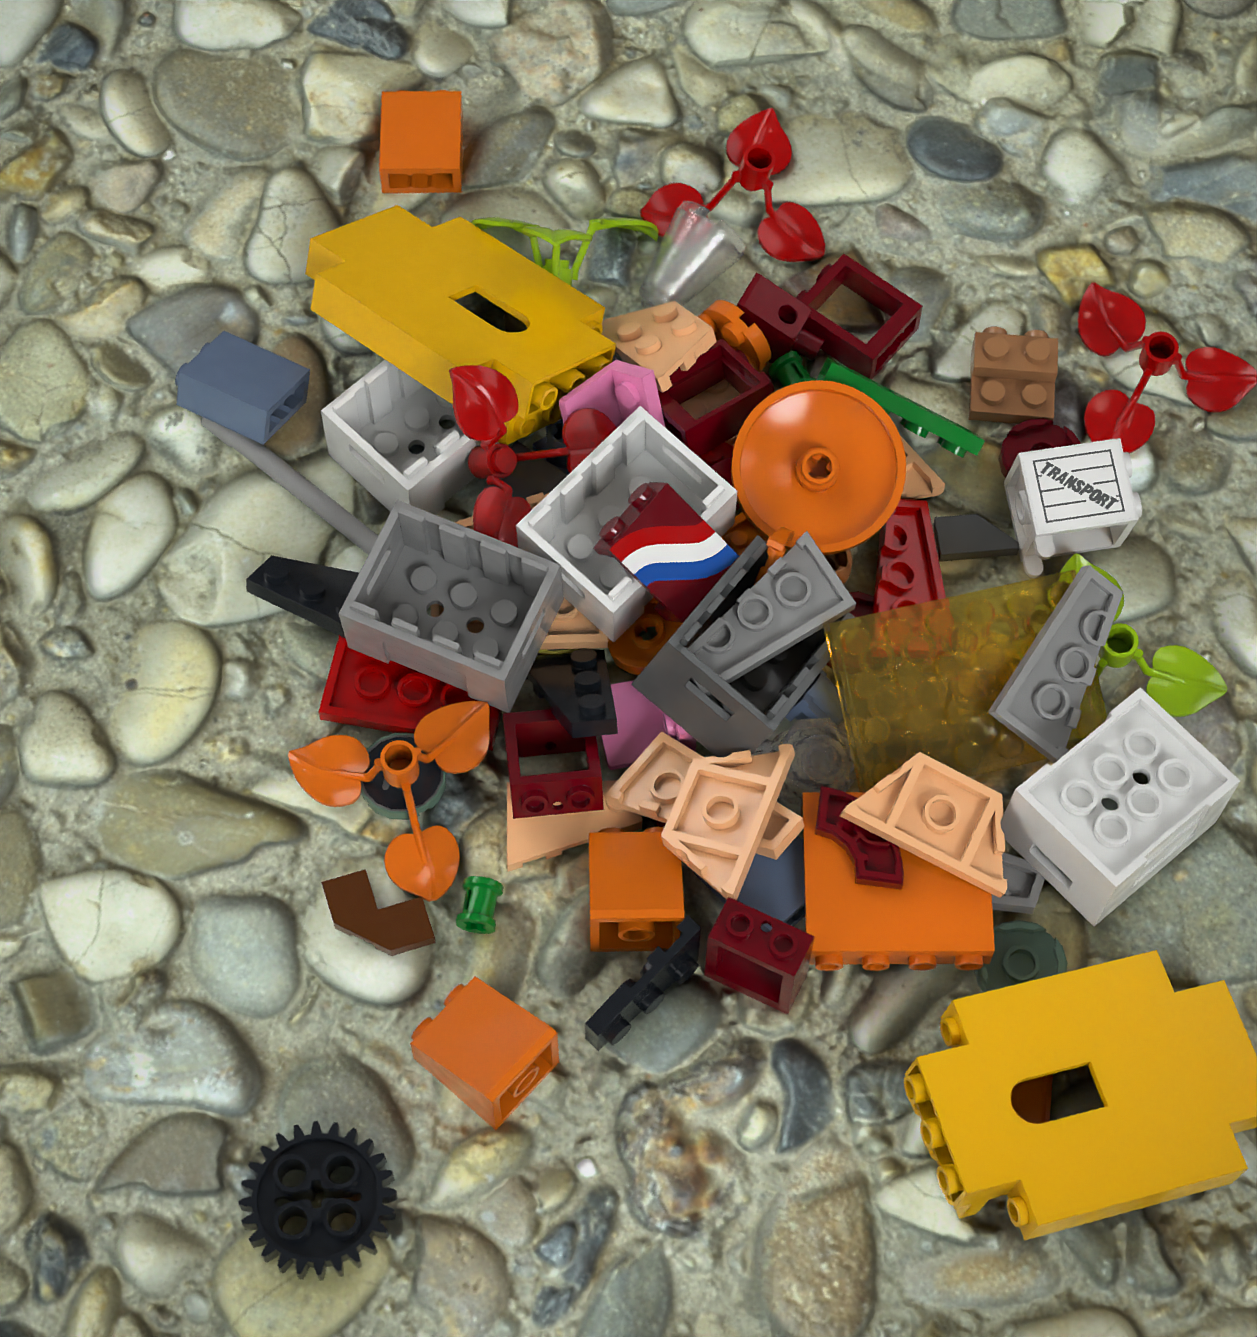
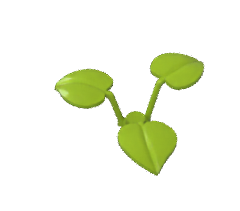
[471,217,658,286]
[1052,553,1228,741]

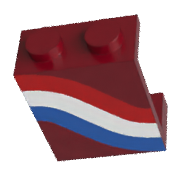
[593,482,739,623]

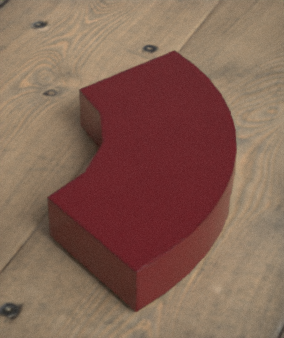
[815,786,904,890]

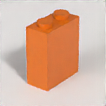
[379,90,463,193]

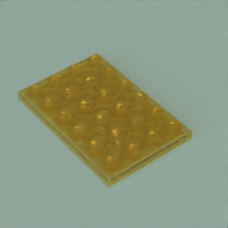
[823,570,1107,792]

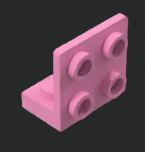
[559,360,665,427]
[601,680,697,770]

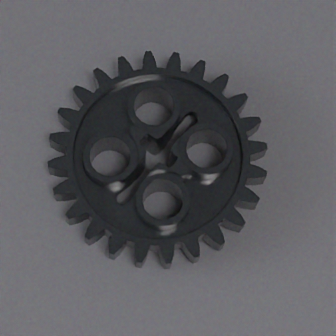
[239,1121,398,1281]

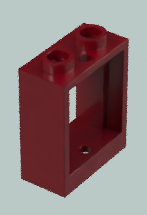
[796,254,923,380]
[658,339,775,457]
[503,709,604,819]
[704,897,815,1015]

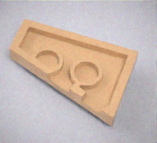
[507,780,642,872]

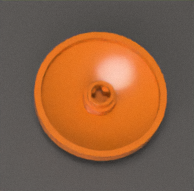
[731,380,906,555]

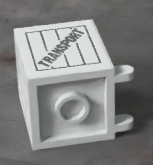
[1004,438,1142,578]

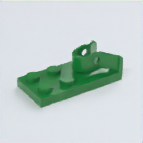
[815,357,985,458]

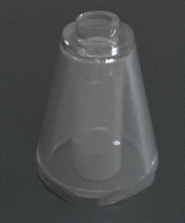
[639,201,746,309]

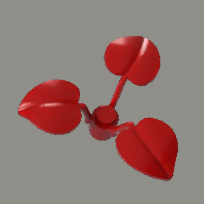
[640,108,825,262]
[1077,282,1257,454]
[449,365,617,548]

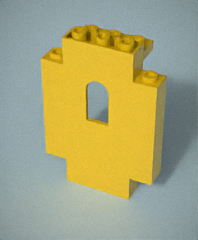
[305,205,616,445]
[904,950,1257,1240]

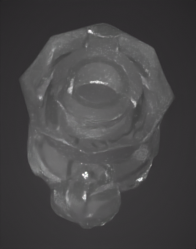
[752,718,862,807]

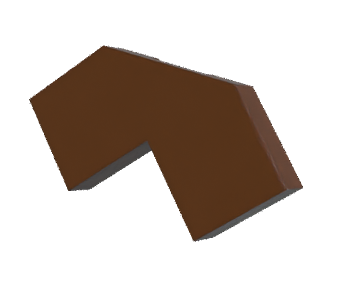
[322,869,436,956]

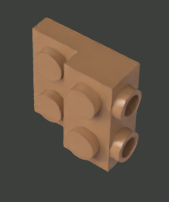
[969,326,1058,424]

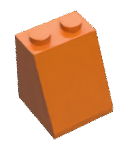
[589,827,684,952]
[410,977,559,1130]

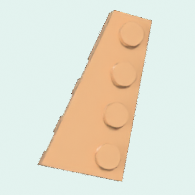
[604,731,805,860]

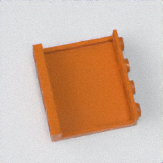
[800,792,995,971]

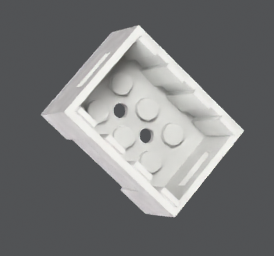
[321,360,537,515]
[516,406,737,642]
[1000,688,1240,926]

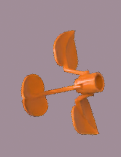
[288,701,490,902]

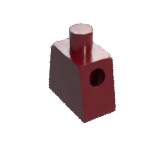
[737,272,825,364]

